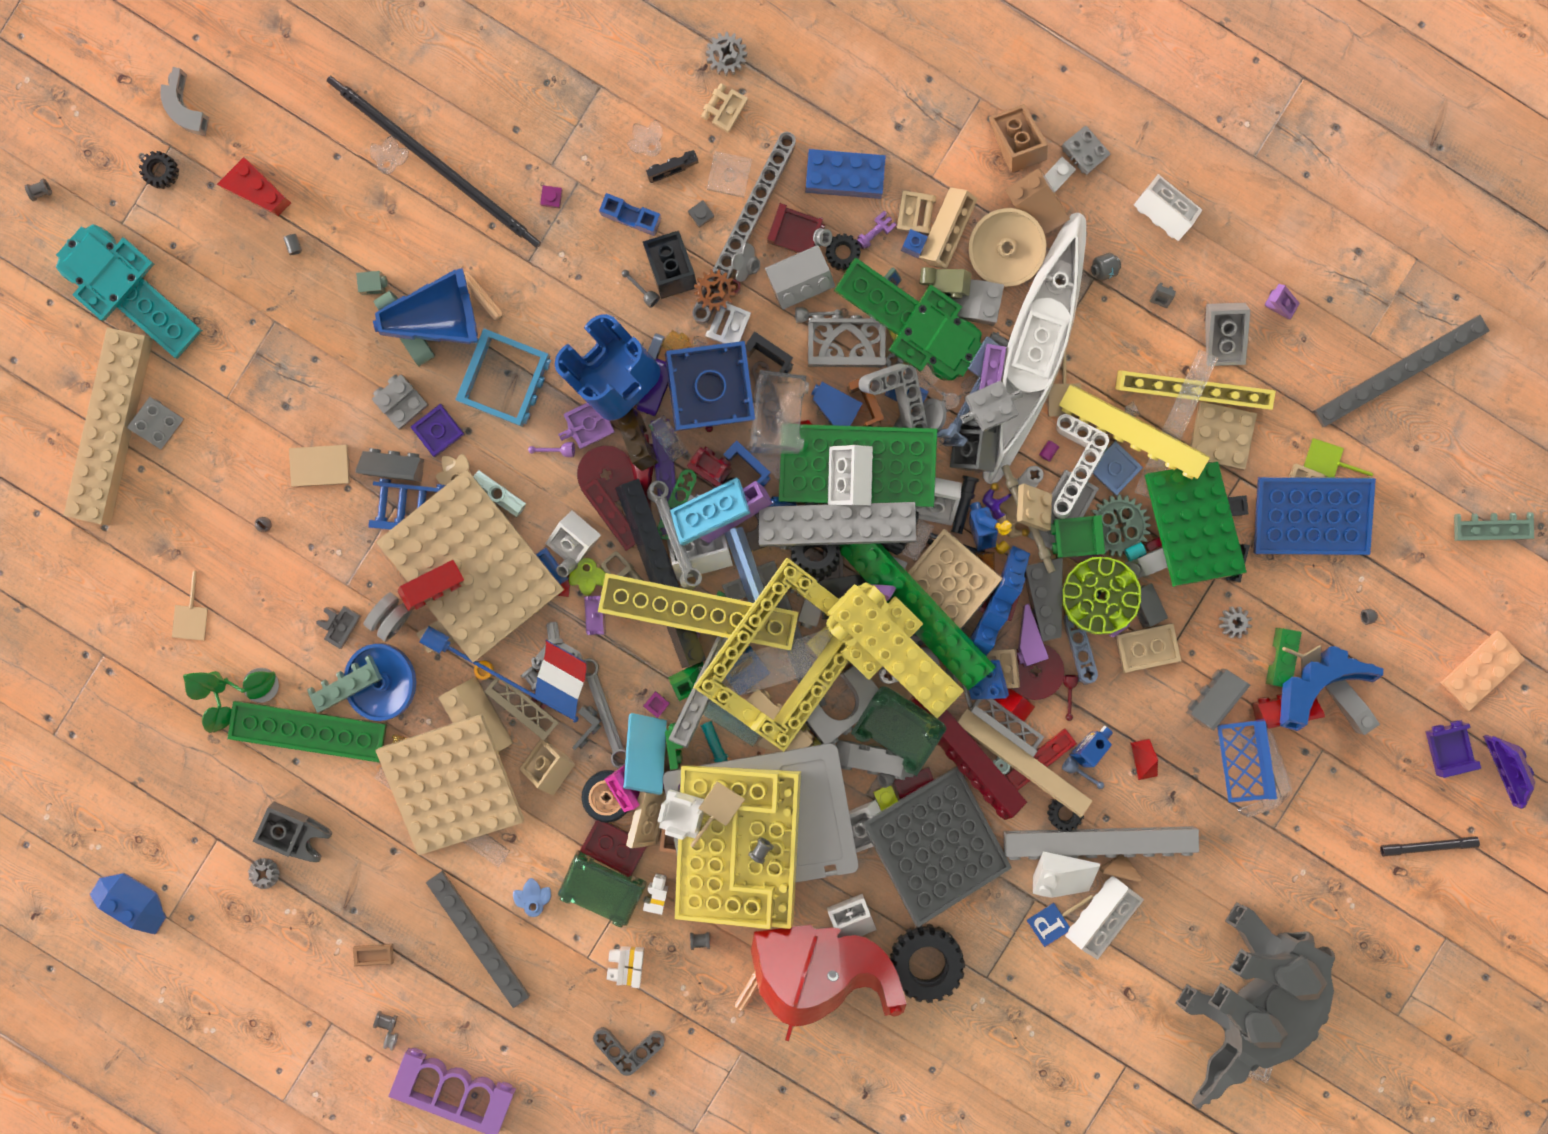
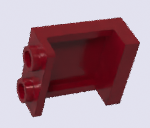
[767,203,826,253]

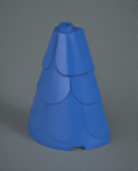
[373,268,479,344]

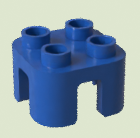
[555,314,660,420]

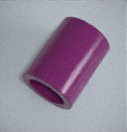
[1039,440,1059,462]

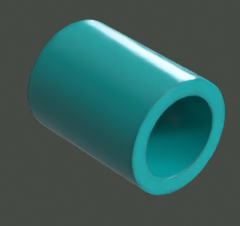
[1124,542,1146,562]

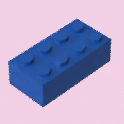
[805,149,886,199]

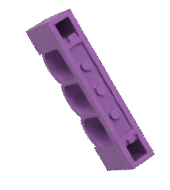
[388,1048,516,1134]

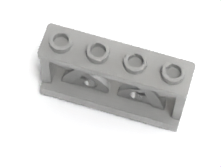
[808,315,886,367]

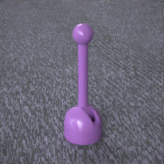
[528,442,575,457]

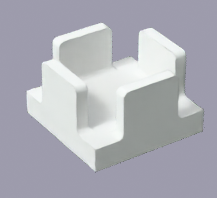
[658,789,704,840]

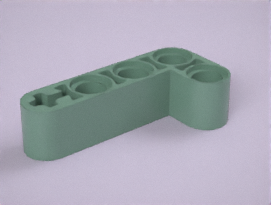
[373,290,435,367]

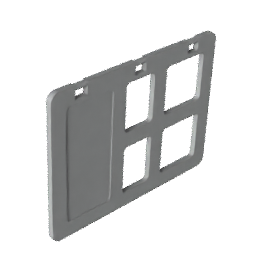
[663,743,858,883]

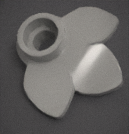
[731,243,760,282]

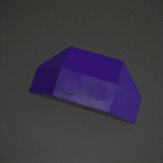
[1483,735,1535,809]

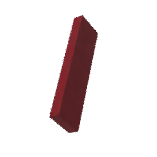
[581,478,636,551]

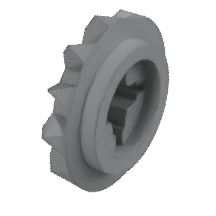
[248,858,279,889]

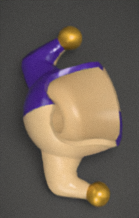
[982,483,1029,538]

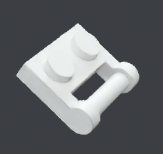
[705,300,751,344]

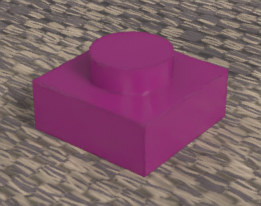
[540,185,563,208]
[643,691,670,718]

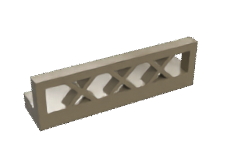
[484,677,559,740]

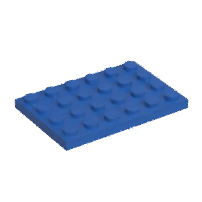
[1253,477,1376,555]

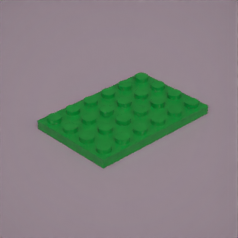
[1144,462,1247,587]

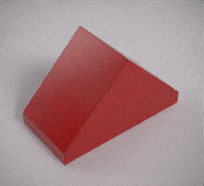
[993,688,1035,722]

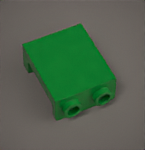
[1050,515,1105,558]

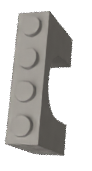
[805,665,886,745]

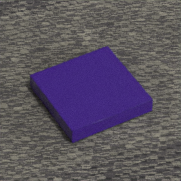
[411,404,465,458]

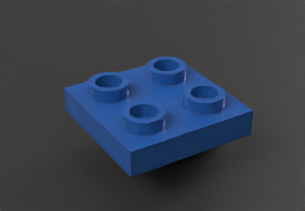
[969,660,1009,700]

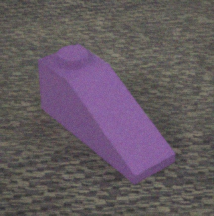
[1017,604,1049,667]

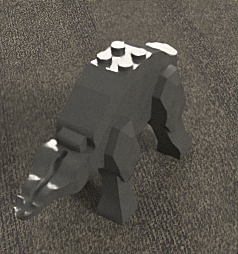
[1175,902,1335,1109]

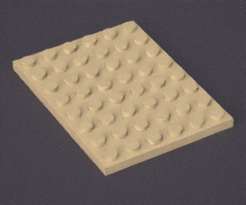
[376,469,564,662]

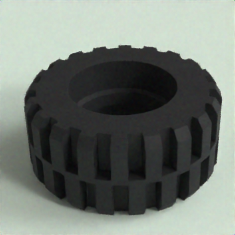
[890,924,965,1003]

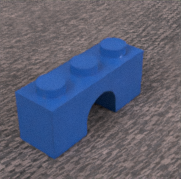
[599,193,662,236]

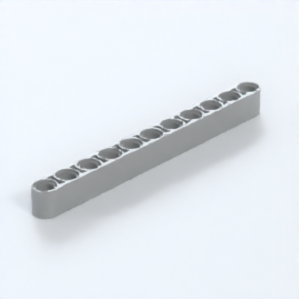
[692,132,796,324]

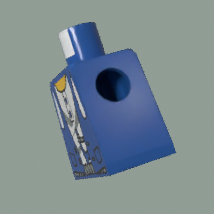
[1069,726,1113,768]

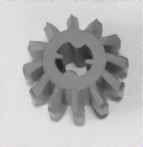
[1219,606,1252,639]

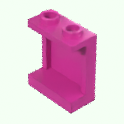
[604,764,664,812]

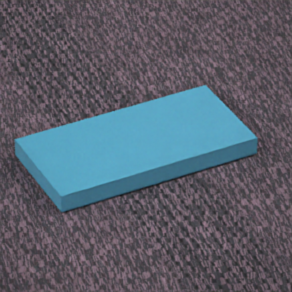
[670,478,750,546]
[623,713,667,795]

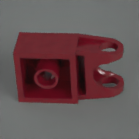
[687,446,733,487]

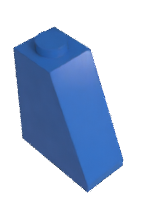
[811,382,863,426]

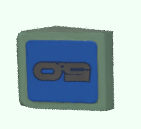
[884,268,902,286]

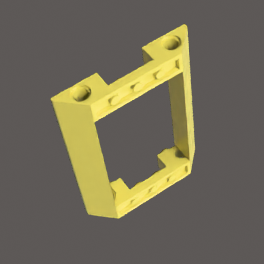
[693,558,849,752]

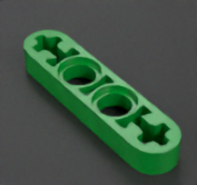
[657,469,697,540]

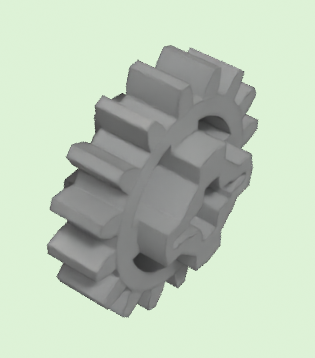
[706,32,747,76]

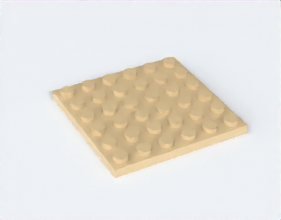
[375,714,524,855]

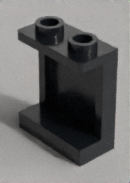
[745,331,794,379]

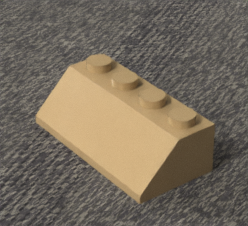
[438,677,513,752]

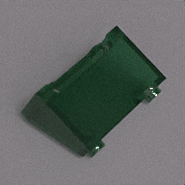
[851,686,946,776]
[558,850,647,928]

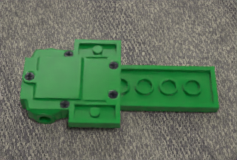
[834,258,982,381]

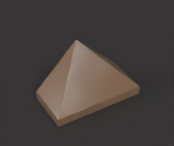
[1100,854,1142,882]

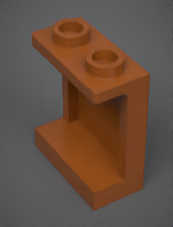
[847,378,884,427]

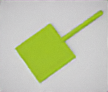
[1304,438,1373,477]

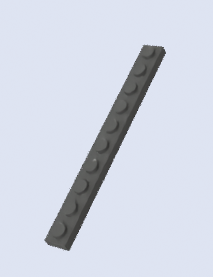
[1313,315,1490,427]

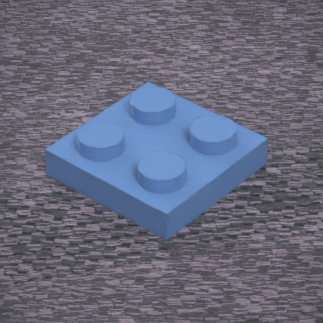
[1093,441,1143,496]

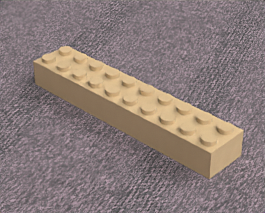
[63,327,153,525]

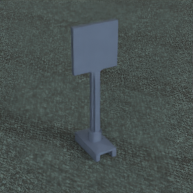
[937,336,1006,446]

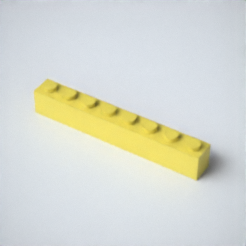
[1115,370,1276,410]
[1059,384,1210,479]

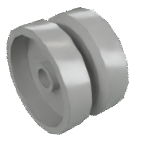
[363,592,412,642]

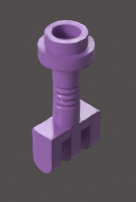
[857,211,897,249]

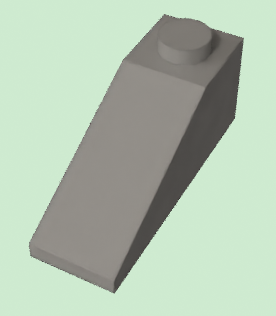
[1325,680,1380,735]

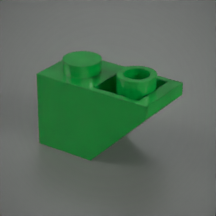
[668,661,704,701]

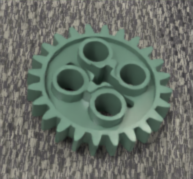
[1091,495,1151,557]

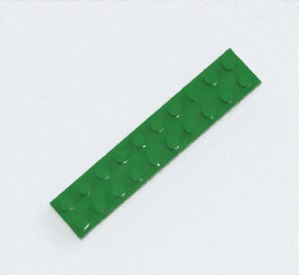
[839,543,996,690]

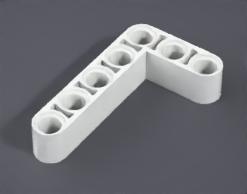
[1053,414,1109,519]

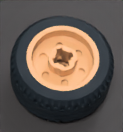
[581,770,628,823]

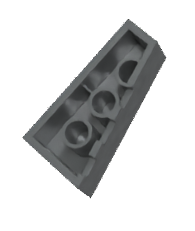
[1024,558,1063,641]

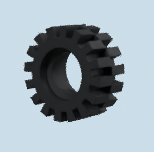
[139,151,179,189]
[826,233,861,271]
[1047,799,1084,832]

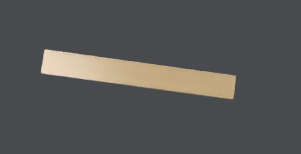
[957,709,1092,817]

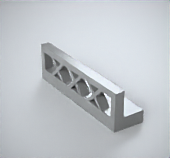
[969,699,1044,757]

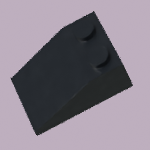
[643,230,697,299]

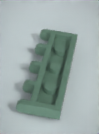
[1454,512,1534,541]
[307,655,382,713]

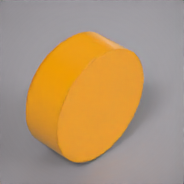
[474,660,494,680]

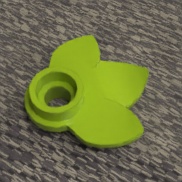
[569,558,605,596]

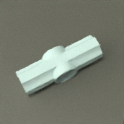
[473,470,526,517]

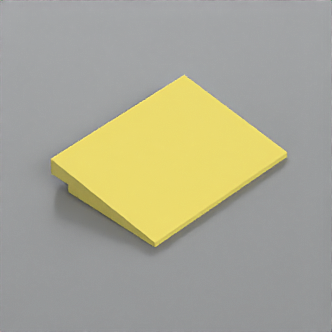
[675,765,801,929]

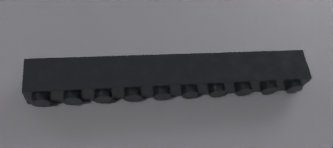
[615,479,706,668]

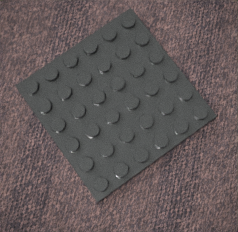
[862,766,1012,927]

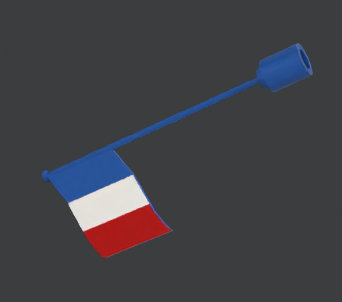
[419,626,587,723]

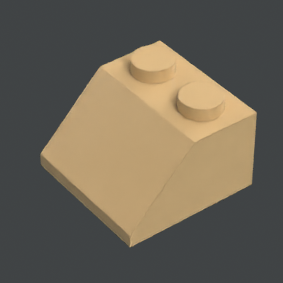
[520,739,575,795]

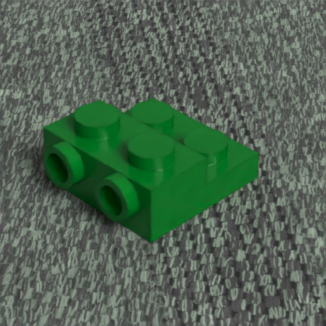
[665,723,683,770]

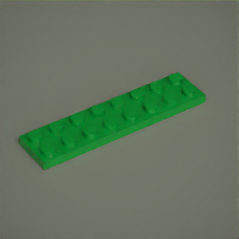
[227,701,387,762]

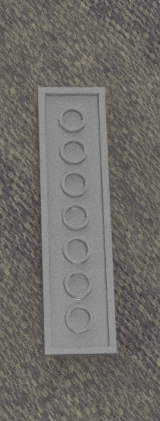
[759,502,916,547]

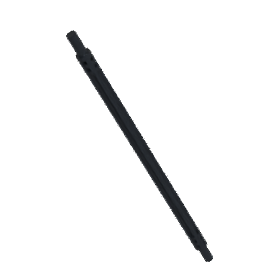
[326,76,541,248]

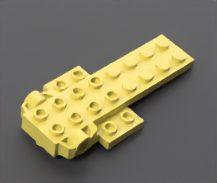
[826,583,964,718]

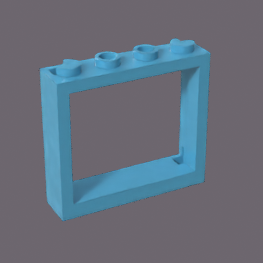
[455,328,551,427]

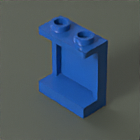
[723,440,771,487]

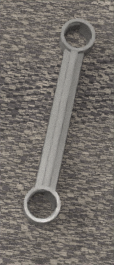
[647,481,702,590]
[583,658,626,768]

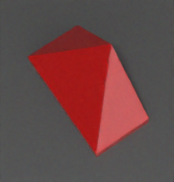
[1130,739,1158,780]

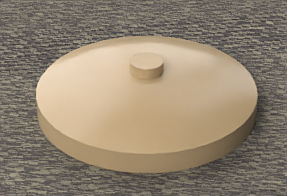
[969,208,1046,286]

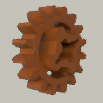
[694,269,736,312]

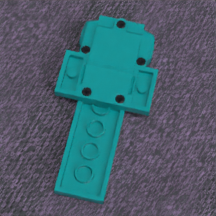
[56,224,203,359]

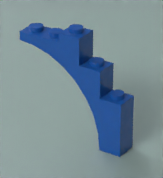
[969,546,1030,656]
[1280,646,1384,731]

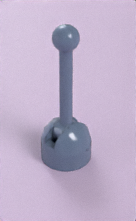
[1062,757,1104,789]

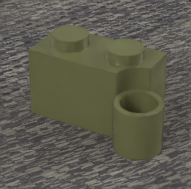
[919,267,972,299]

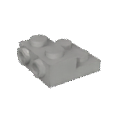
[372,374,428,430]

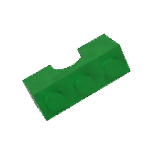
[1265,628,1302,687]

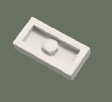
[1045,157,1076,192]

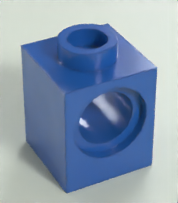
[901,229,928,258]

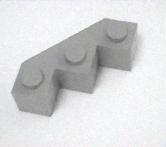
[836,740,917,780]

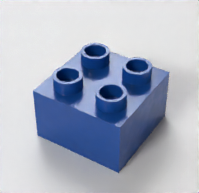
[664,341,755,431]

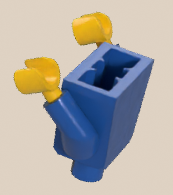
[969,502,1012,554]

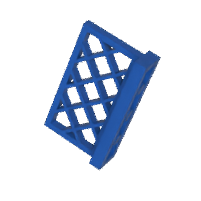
[1217,719,1277,803]

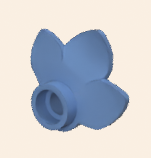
[513,878,551,917]

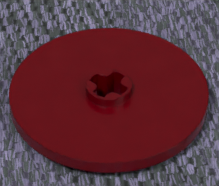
[577,446,634,502]
[1012,644,1065,700]

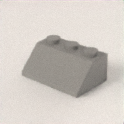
[765,245,836,309]

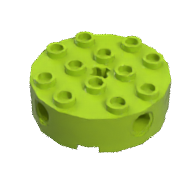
[1062,557,1141,635]

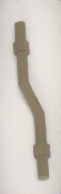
[1001,465,1056,574]

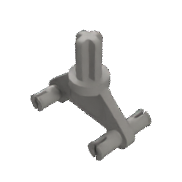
[531,622,582,670]

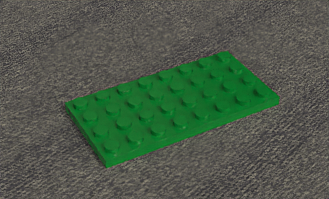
[779,424,938,507]

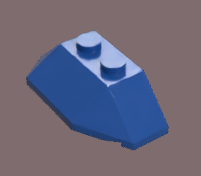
[90,873,166,935]

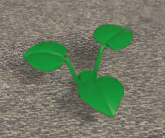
[183,671,276,733]

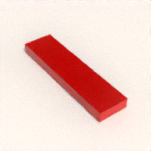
[1005,728,1077,791]

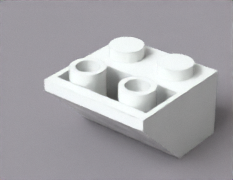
[827,894,877,938]

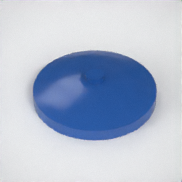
[344,643,416,721]

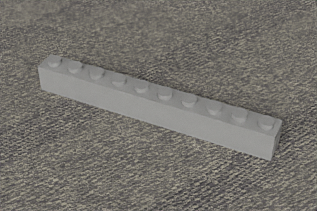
[1003,826,1199,860]

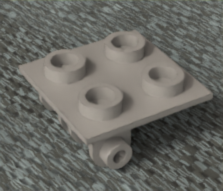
[1061,126,1111,175]
[127,397,184,449]

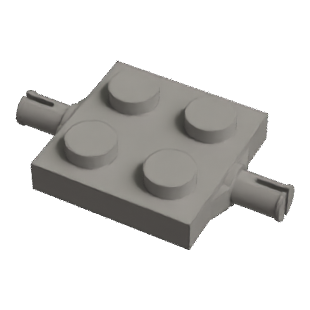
[960,380,1023,432]

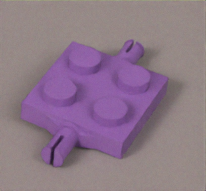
[558,403,615,449]

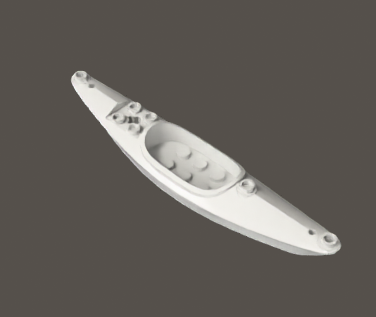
[983,213,1086,484]

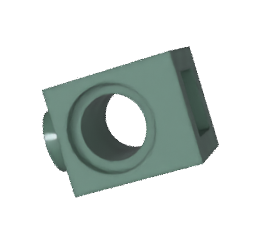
[356,271,388,295]

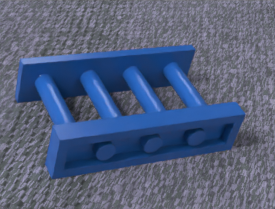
[369,478,446,530]

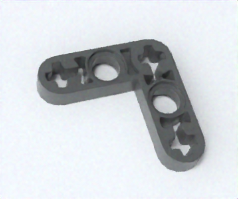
[593,1027,665,1076]

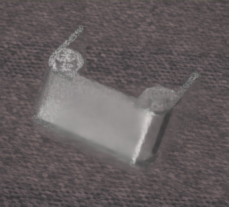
[1214,727,1293,817]

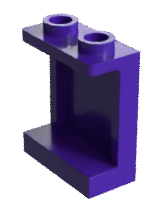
[1425,720,1481,778]

